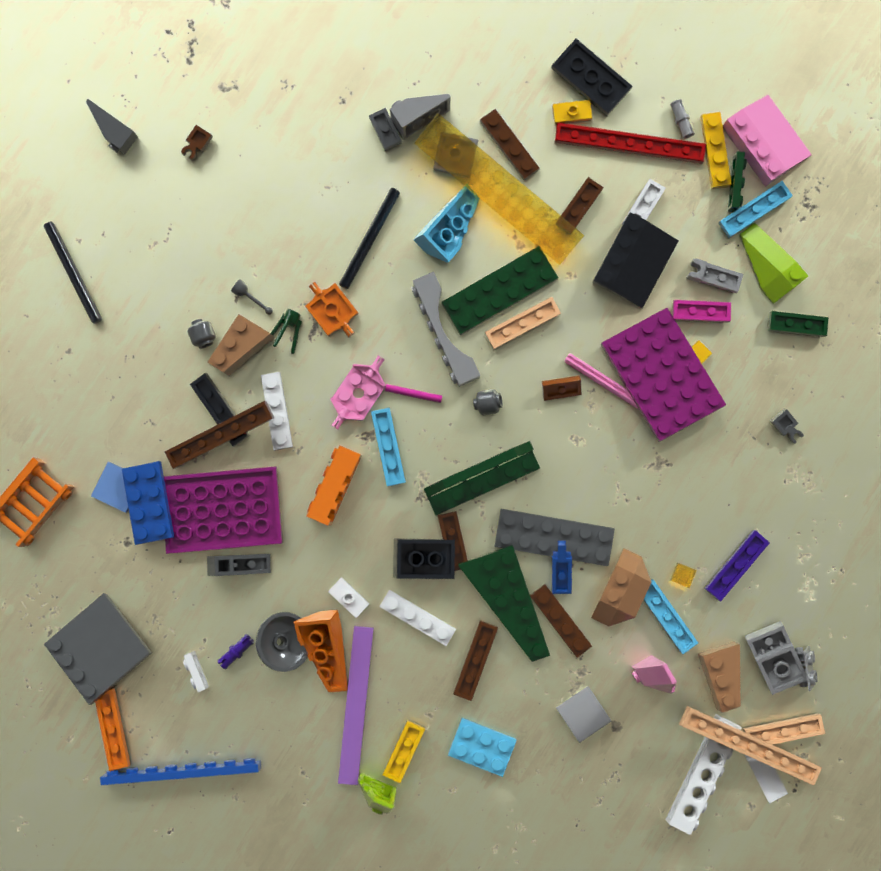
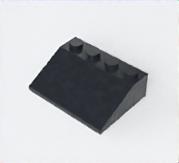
[593,212,679,308]

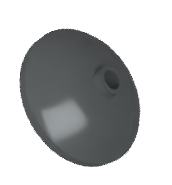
[256,612,308,672]

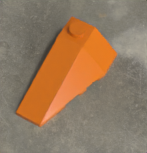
[294,610,348,692]

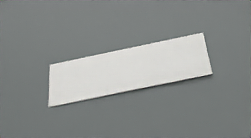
[744,754,788,803]

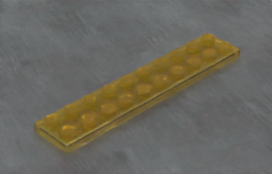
[414,113,584,265]

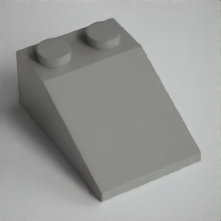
[390,94,451,140]

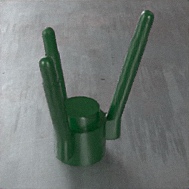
[271,309,302,354]

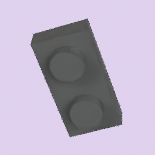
[369,108,402,151]

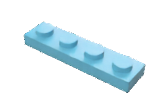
[719,181,793,238]
[371,407,406,487]
[644,579,698,654]

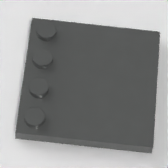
[44,593,152,705]

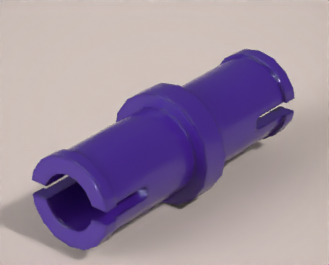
[217,634,254,669]

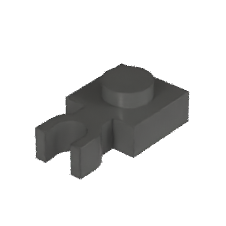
[770,408,804,444]

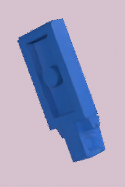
[552,541,572,594]

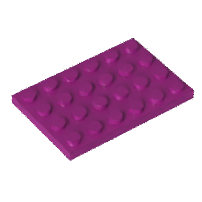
[601,308,726,442]
[164,467,283,554]

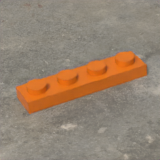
[95,688,130,771]

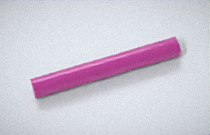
[385,384,442,403]

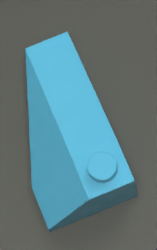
[413,184,480,263]

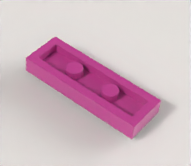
[672,300,731,323]

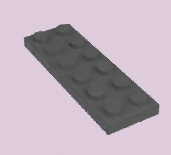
[494,509,615,566]

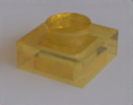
[670,563,697,588]

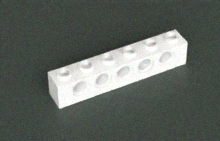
[665,714,742,835]

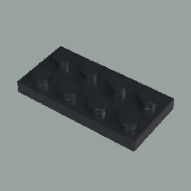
[551,38,633,116]

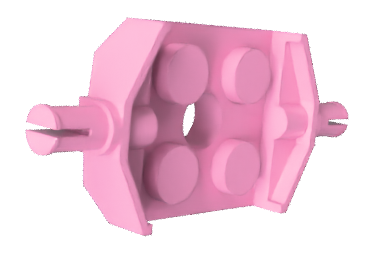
[330,355,386,429]

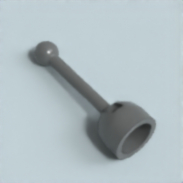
[231,279,273,315]

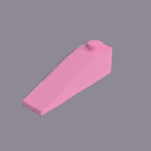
[632,655,677,694]

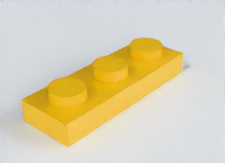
[383,720,425,783]

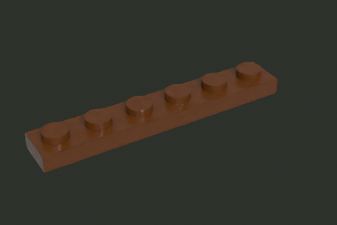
[165,401,274,469]

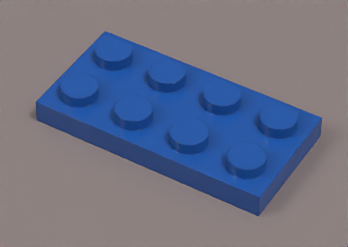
[122,461,174,545]

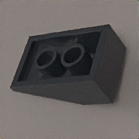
[393,538,455,579]

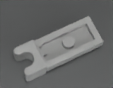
[686,258,743,293]

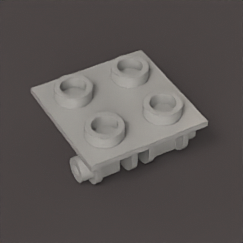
[795,646,818,691]

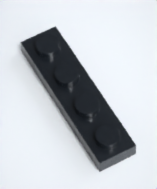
[190,373,250,447]

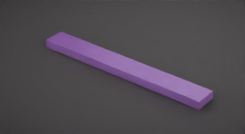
[338,626,374,785]

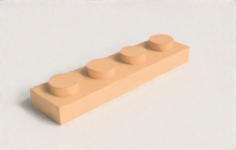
[485,297,561,350]
[743,713,825,745]

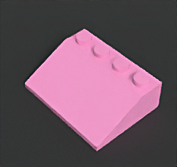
[723,95,812,187]

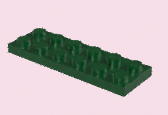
[441,246,558,336]

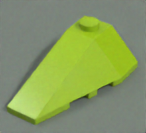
[739,222,808,304]
[358,773,397,814]

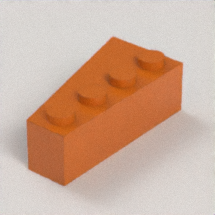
[307,445,362,526]

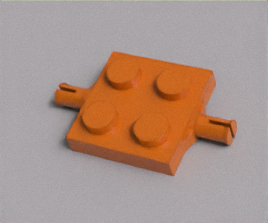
[305,282,359,338]

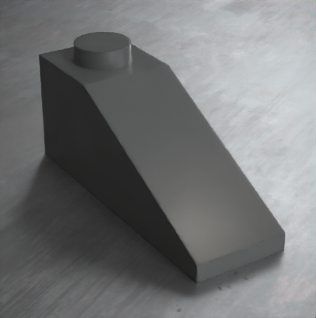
[86,99,138,155]
[207,554,271,576]

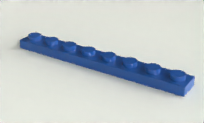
[100,758,261,785]

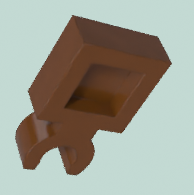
[181,125,213,161]

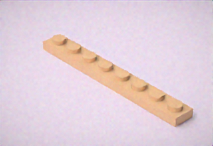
[679,706,822,785]

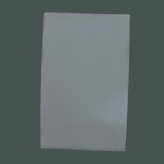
[745,621,807,695]

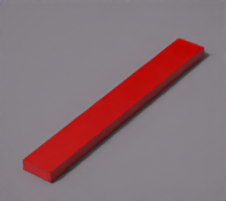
[554,123,706,164]

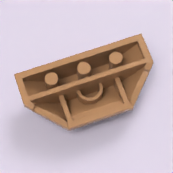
[591,548,652,626]

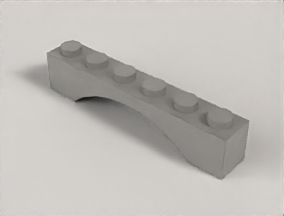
[411,272,480,387]

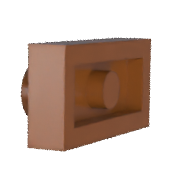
[542,376,582,401]

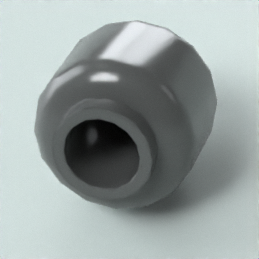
[187,319,216,349]
[473,389,503,415]

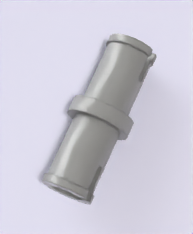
[670,99,695,139]

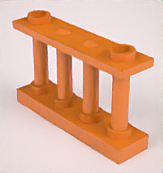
[0,457,74,547]

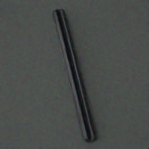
[339,187,400,289]
[44,221,102,324]

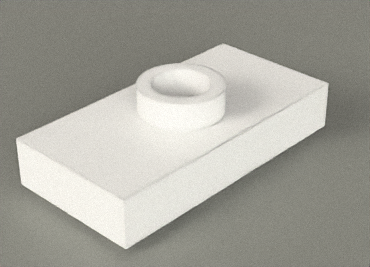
[328,577,370,618]

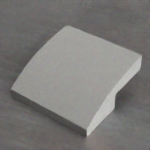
[556,686,611,743]

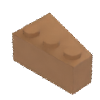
[208,314,275,376]
[698,642,741,713]

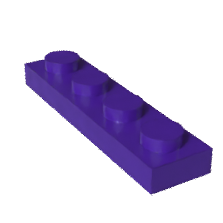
[704,530,770,601]

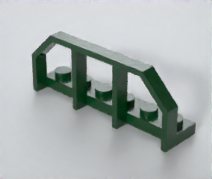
[424,441,540,516]

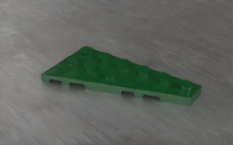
[458,545,550,662]

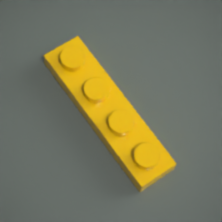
[700,112,732,189]

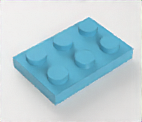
[448,718,517,777]

